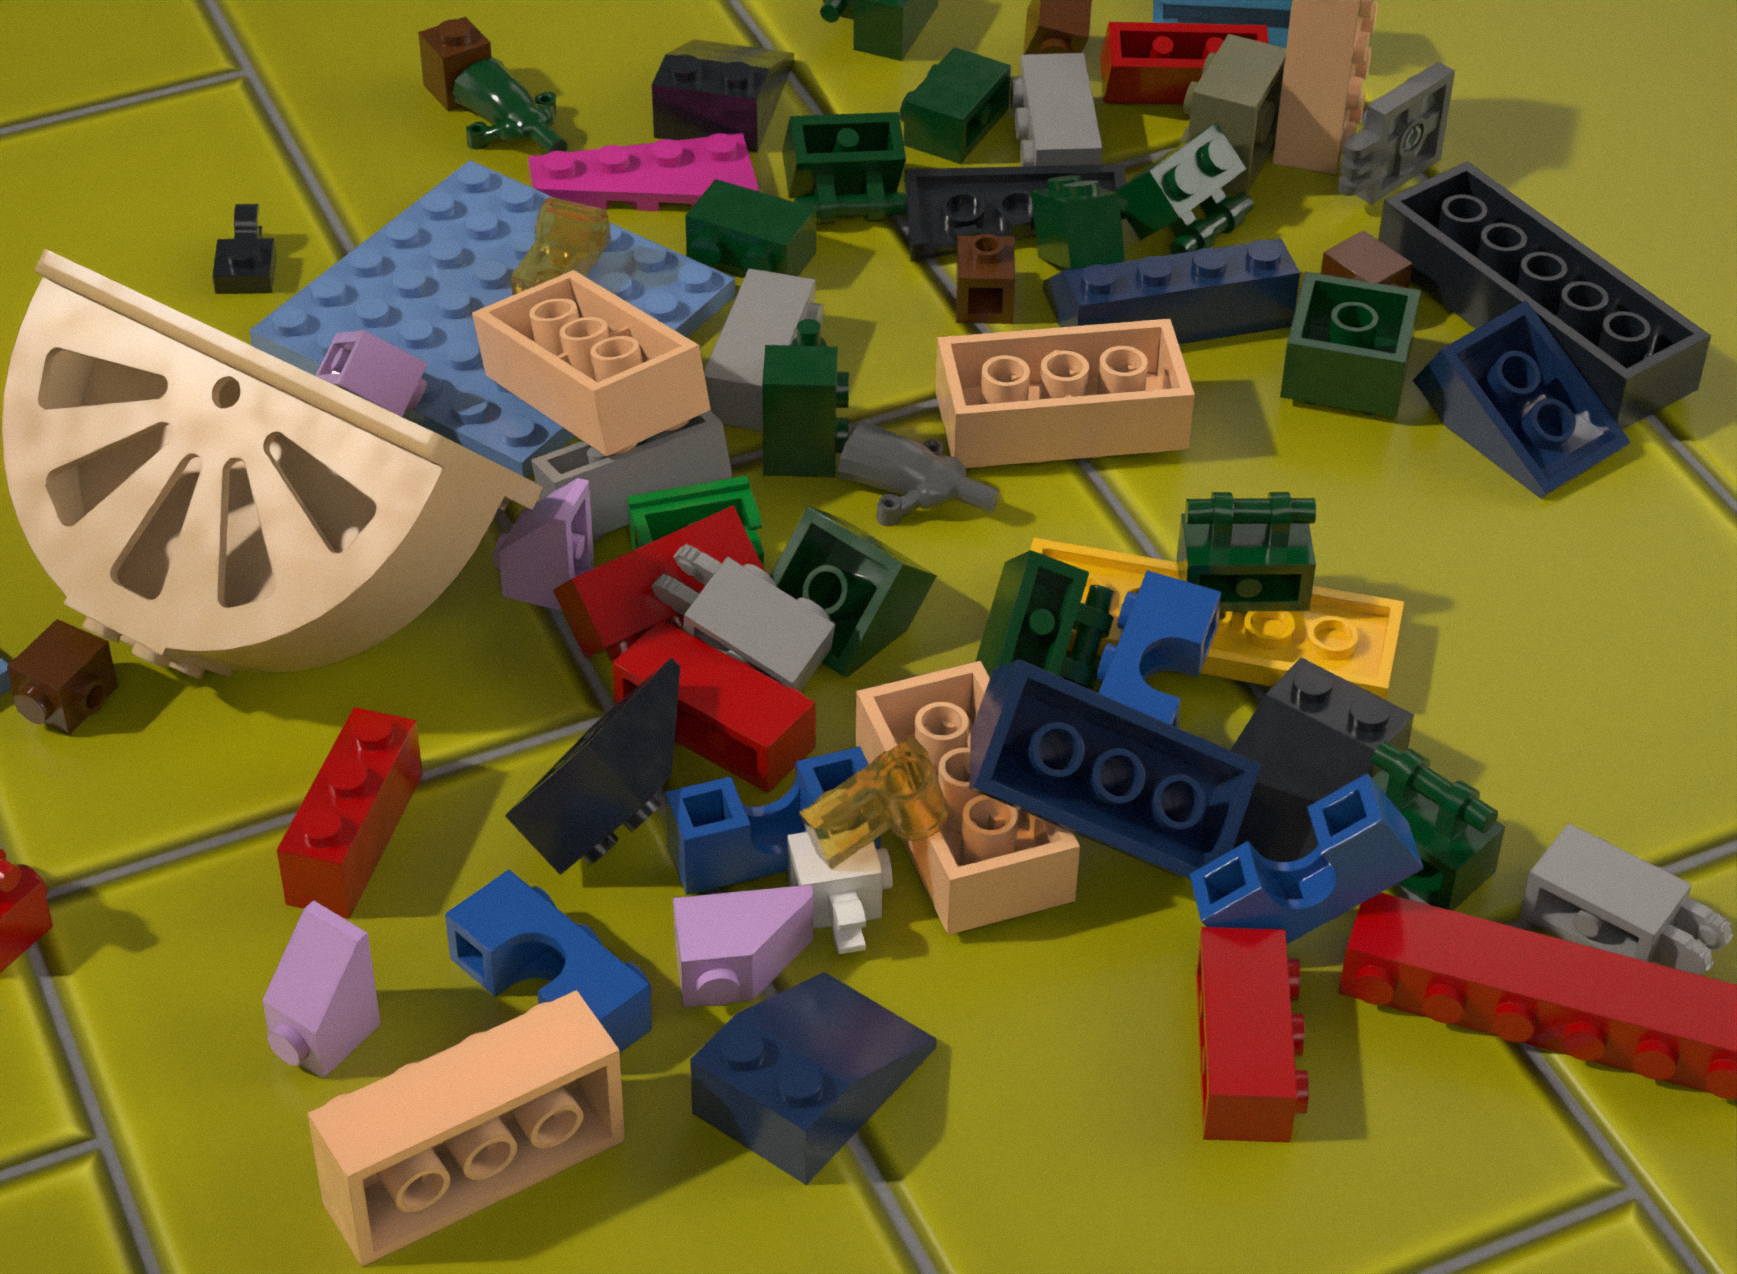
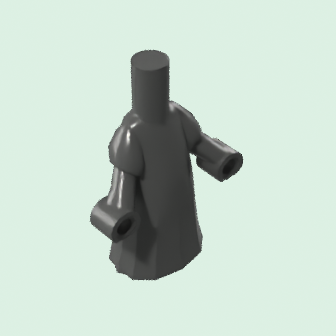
[837,419,1000,526]

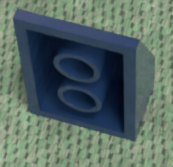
[1413,300,1631,499]
[690,972,937,1185]

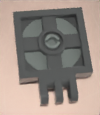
[1338,62,1455,204]

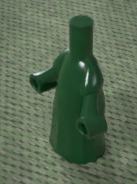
[452,57,568,153]

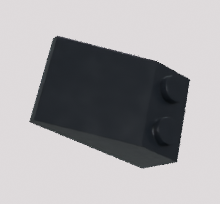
[652,39,794,152]
[505,657,680,875]
[1230,657,1414,862]

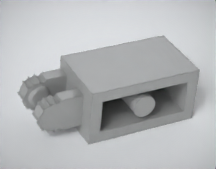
[651,544,835,692]
[1520,823,1734,976]

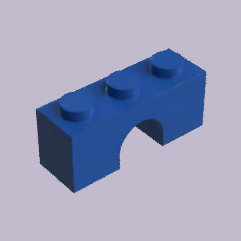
[1097,570,1221,728]
[665,747,882,895]
[1189,773,1424,945]
[445,870,652,1053]

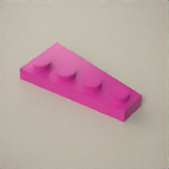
[528,133,760,211]

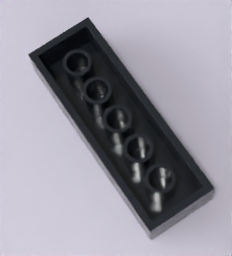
[1378,161,1711,430]

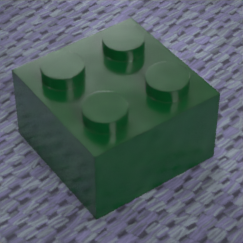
[1280,272,1421,417]

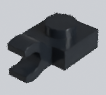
[212,204,276,294]

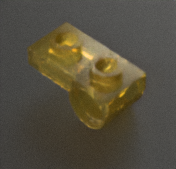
[510,197,611,295]
[800,735,949,870]

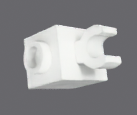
[788,822,893,954]

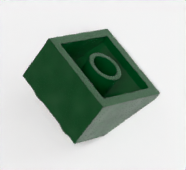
[770,506,937,677]

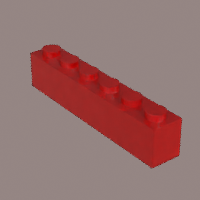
[1339,892,1737,1100]

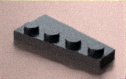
[904,164,1126,262]

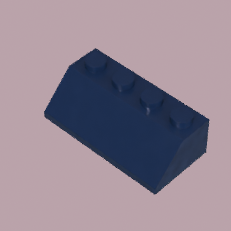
[1043,238,1300,344]
[969,660,1262,882]

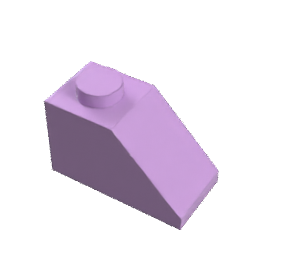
[315,330,428,417]
[493,478,594,611]
[673,885,813,1007]
[262,900,381,1079]

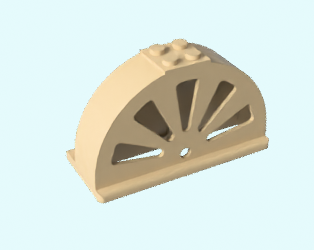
[2,248,543,679]

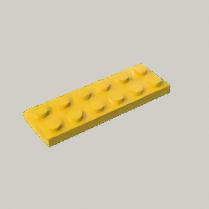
[1030,537,1405,700]

